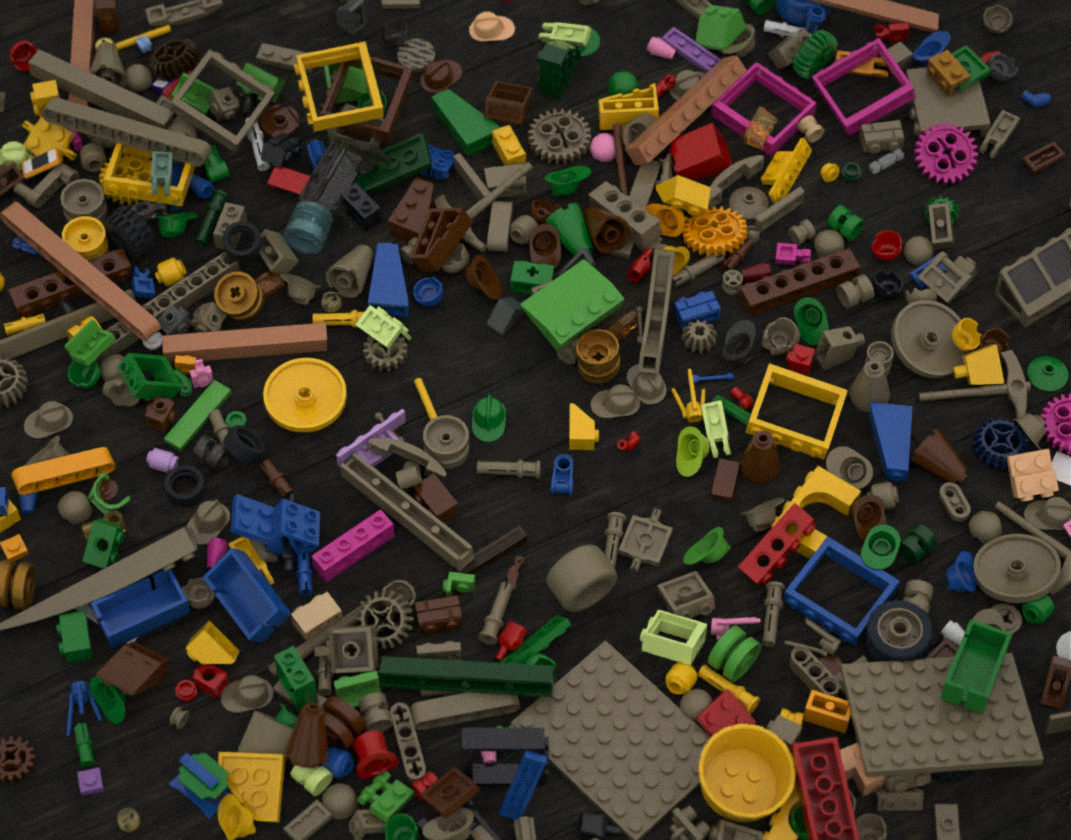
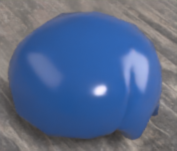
[413,277,444,307]

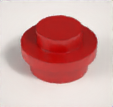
[175,680,197,702]

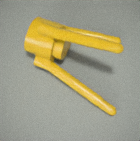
[671,369,705,423]

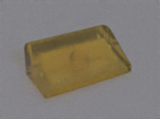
[744,106,777,149]

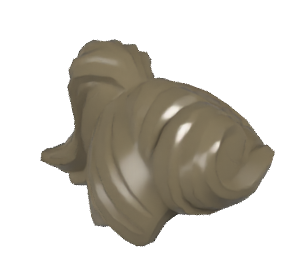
[103,377,154,406]

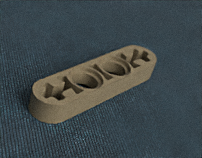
[390,703,426,783]

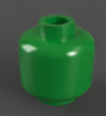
[1022,595,1055,624]

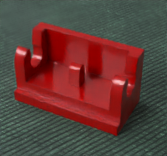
[267,166,315,200]

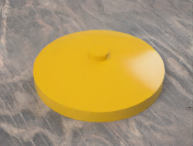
[263,358,347,432]

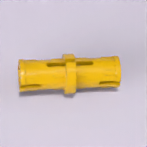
[4,314,46,336]

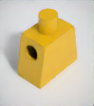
[953,344,1004,385]

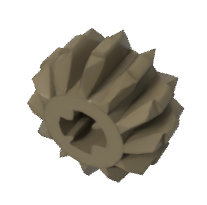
[682,318,717,354]

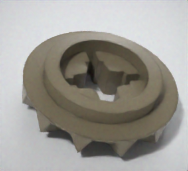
[991,603,1022,635]

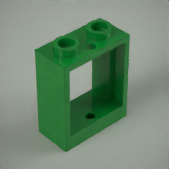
[117,353,182,400]
[274,646,318,713]

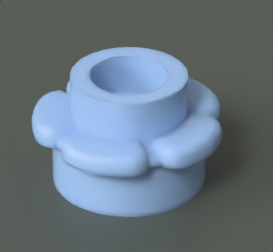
[135,35,152,53]

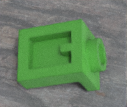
[443,572,475,597]

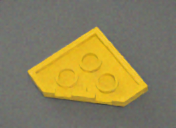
[218,752,285,823]

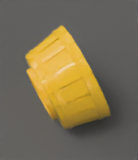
[699,724,796,822]

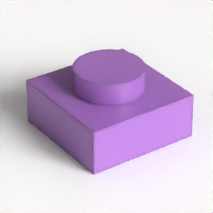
[77,768,104,796]

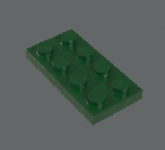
[352,132,433,195]

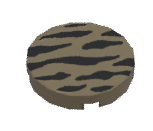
[397,39,436,73]

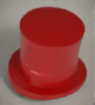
[353,731,398,780]

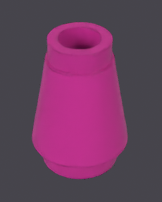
[206,538,228,570]

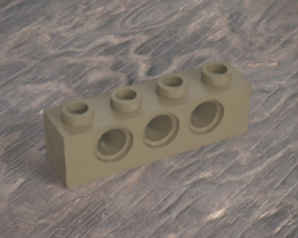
[588,181,661,247]

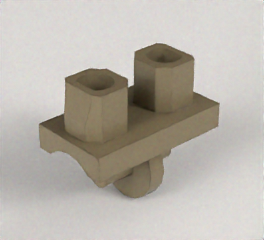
[670,806,710,840]

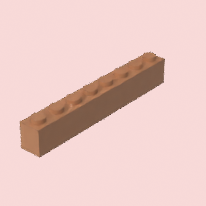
[625,55,747,165]

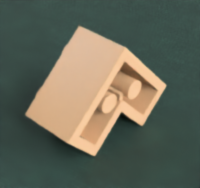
[840,743,885,796]

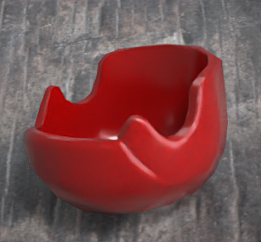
[9,40,38,72]
[872,231,902,261]

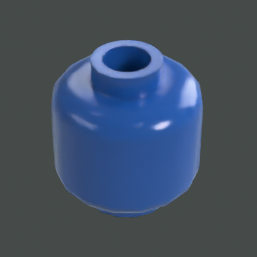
[321,747,354,779]

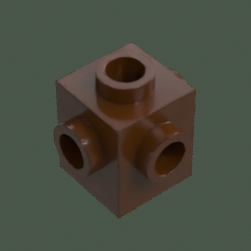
[145,396,178,433]

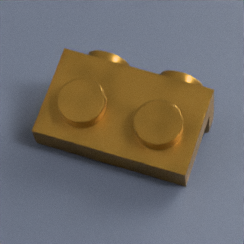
[927,50,970,97]

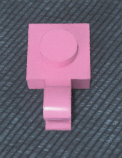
[190,359,213,388]

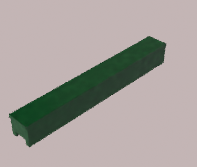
[379,656,556,697]

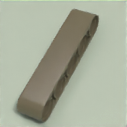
[410,692,520,730]

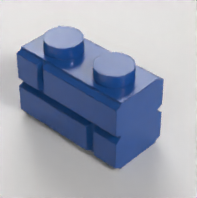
[673,291,721,331]

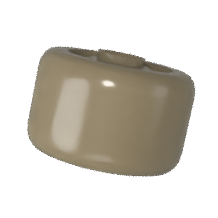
[546,544,617,612]

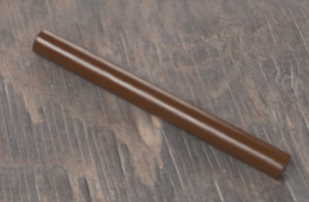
[613,124,628,196]

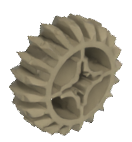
[0,356,28,409]
[355,590,414,649]

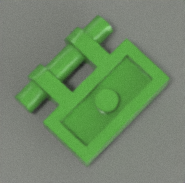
[358,771,415,822]

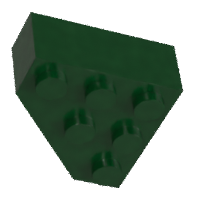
[537,40,581,101]

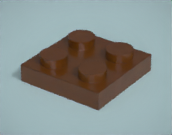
[421,766,480,819]

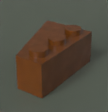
[388,177,434,242]
[410,208,473,272]

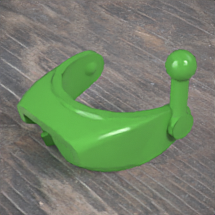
[88,472,131,516]

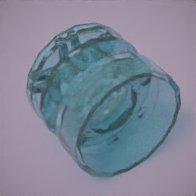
[283,202,334,254]

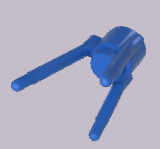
[66,681,102,737]

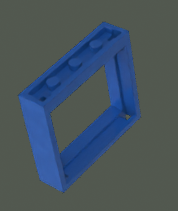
[783,536,900,647]

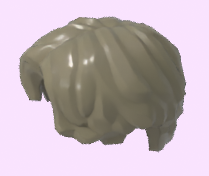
[762,317,801,355]

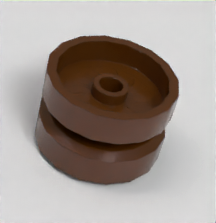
[322,696,367,751]

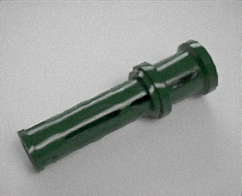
[194,190,229,247]

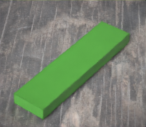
[164,380,231,452]

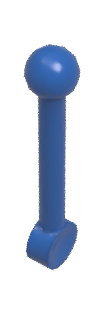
[693,372,734,384]

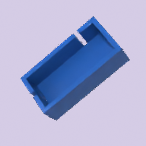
[202,548,292,643]
[91,569,190,649]

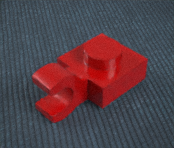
[874,23,909,42]

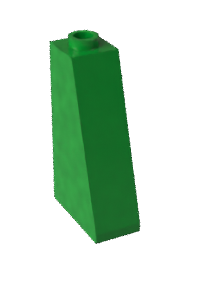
[432,89,500,156]

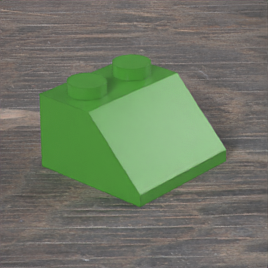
[695,5,747,51]

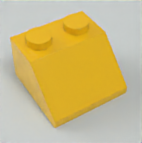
[656,175,711,215]
[185,621,240,664]

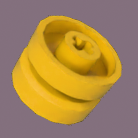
[62,216,109,260]

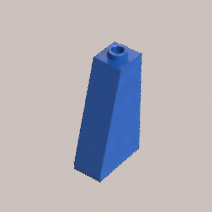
[368,242,409,317]
[869,402,913,482]

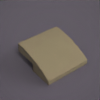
[238,710,293,755]

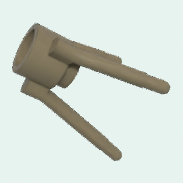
[784,618,841,657]

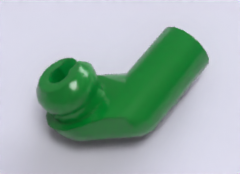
[174,368,192,396]

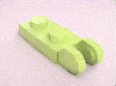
[538,22,592,46]
[701,400,731,458]

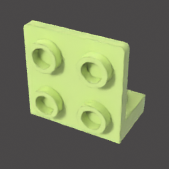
[355,305,412,349]

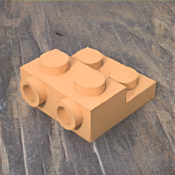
[1006,449,1059,501]

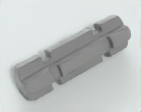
[869,148,904,174]

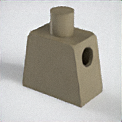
[814,326,865,370]

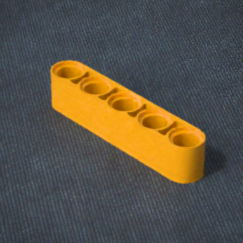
[11,447,116,495]

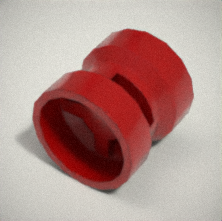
[411,771,438,802]

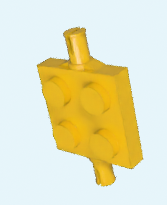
[22,116,77,167]

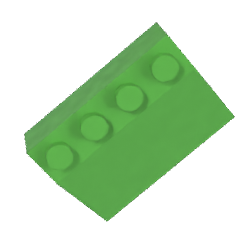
[520,259,624,352]

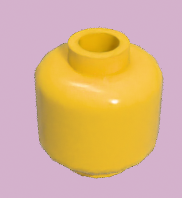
[155,258,187,287]
[665,662,697,694]

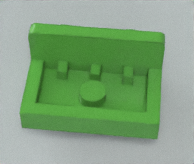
[170,73,217,115]
[65,320,116,366]
[334,670,381,708]

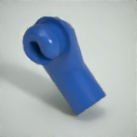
[1021,90,1051,107]

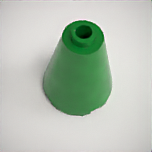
[546,203,594,256]

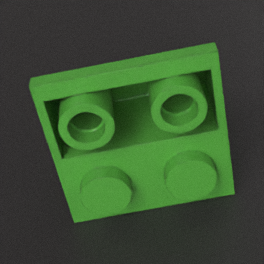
[324,63,367,103]

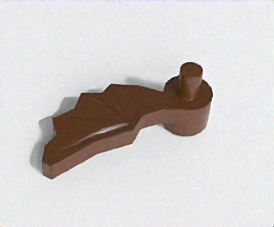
[506,556,525,591]

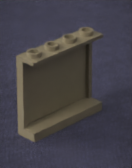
[905,68,991,142]

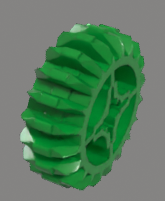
[793,29,837,80]

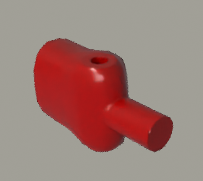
[626,248,653,283]
[496,620,528,661]

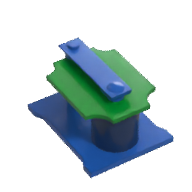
[169,752,234,820]

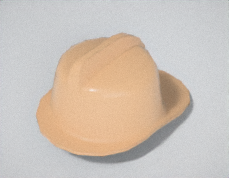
[469,12,515,41]

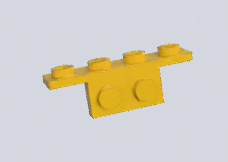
[761,138,812,204]

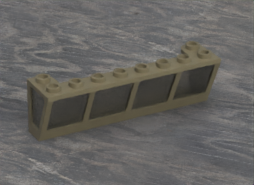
[995,228,1071,328]

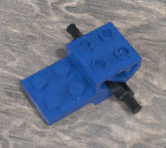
[231,493,320,575]

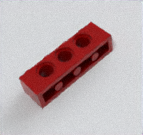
[738,503,816,587]

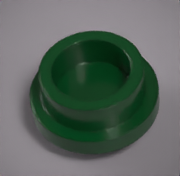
[842,163,862,182]

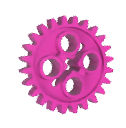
[913,122,978,185]
[1041,393,1071,455]

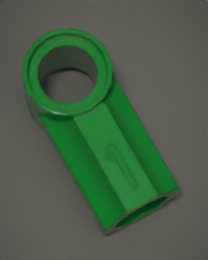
[204,144,230,183]

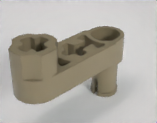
[13,163,79,208]

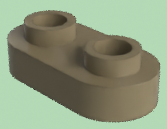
[939,482,971,522]

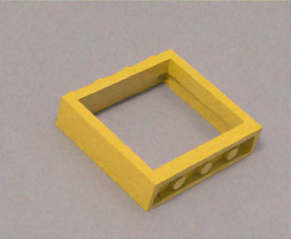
[294,42,383,132]
[103,143,195,206]
[745,363,848,460]

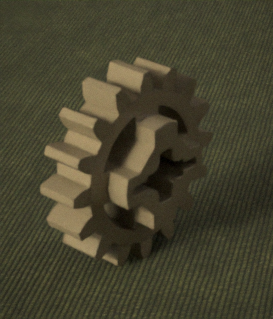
[363,335,408,371]

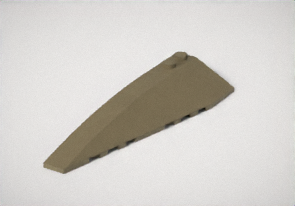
[0,527,198,630]

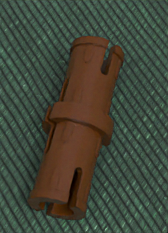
[721,238,754,272]
[260,459,294,499]

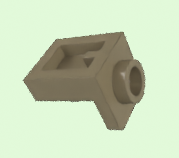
[349,810,386,840]

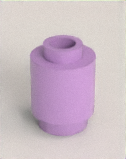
[146,448,179,473]

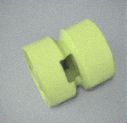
[291,764,333,796]

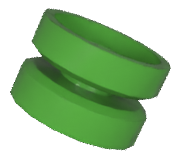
[708,625,762,682]

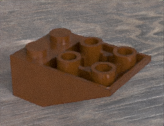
[96,642,171,696]

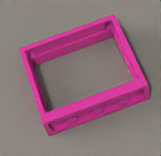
[812,38,916,136]
[711,62,816,157]

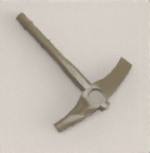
[434,162,533,252]
[919,350,1031,419]
[995,501,1071,595]

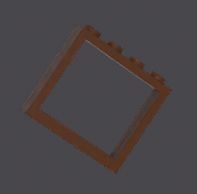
[319,56,413,143]

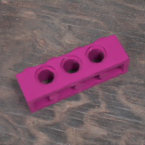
[312,509,394,582]

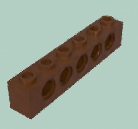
[8,248,133,319]
[739,248,860,317]

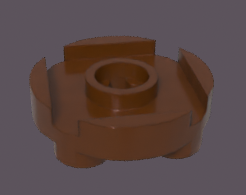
[260,105,299,139]

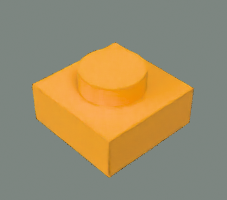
[175,355,197,375]
[0,534,29,561]

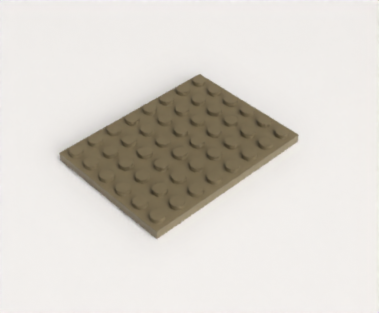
[511,640,711,840]
[840,653,1044,777]

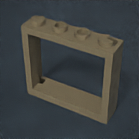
[169,49,275,153]

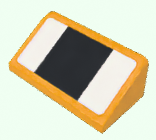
[22,147,63,179]

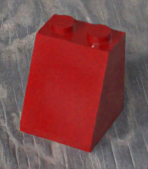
[669,123,733,180]

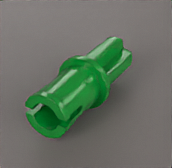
[74,723,95,767]

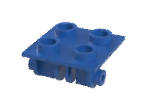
[420,145,457,180]

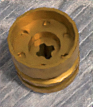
[576,329,621,384]

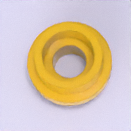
[821,163,839,182]

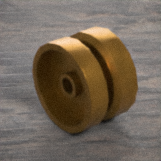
[214,272,265,322]
[0,560,36,610]

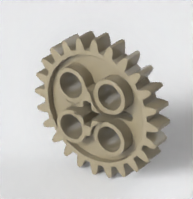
[528,108,591,165]

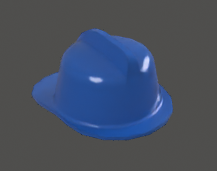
[912,31,951,68]
[946,551,977,593]

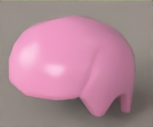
[589,133,616,162]

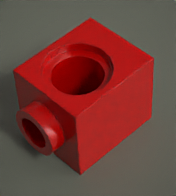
[193,664,229,699]

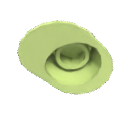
[0,141,33,171]

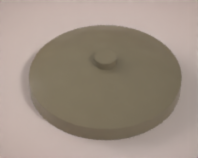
[891,300,969,378]
[974,534,1061,603]

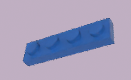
[499,750,547,820]

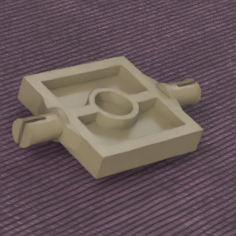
[618,508,673,573]

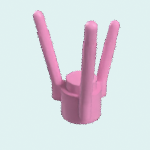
[711,617,761,640]

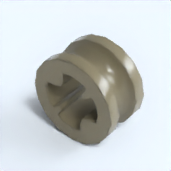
[169,707,189,729]

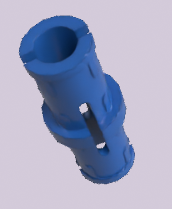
[296,553,313,596]

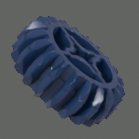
[972,417,1030,471]

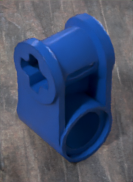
[551,454,573,496]

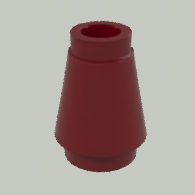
[742,261,771,281]

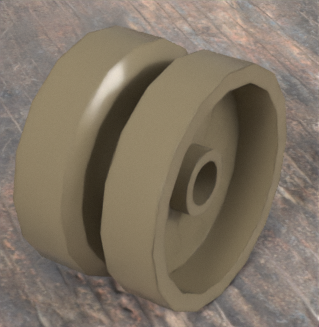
[60,179,108,223]
[423,415,469,469]

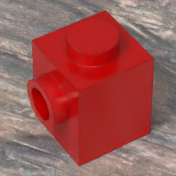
[786,344,815,376]

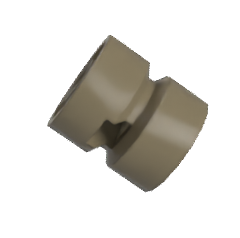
[836,274,874,309]
[865,341,894,376]
[903,580,934,616]
[358,693,394,732]

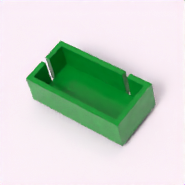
[940,619,1012,714]

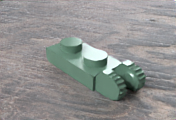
[151,151,173,195]

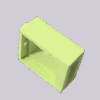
[640,610,707,665]

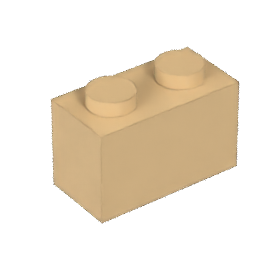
[291,592,342,641]

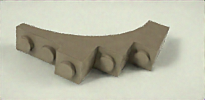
[638,248,675,374]

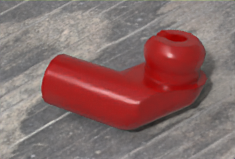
[730,386,754,409]

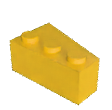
[599,84,659,130]

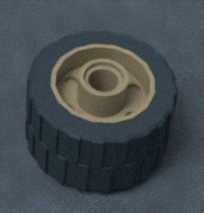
[864,600,933,662]

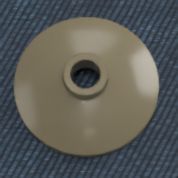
[729,187,769,220]

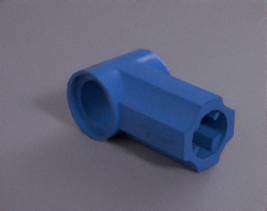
[307,139,331,180]

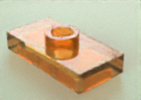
[607,310,638,340]

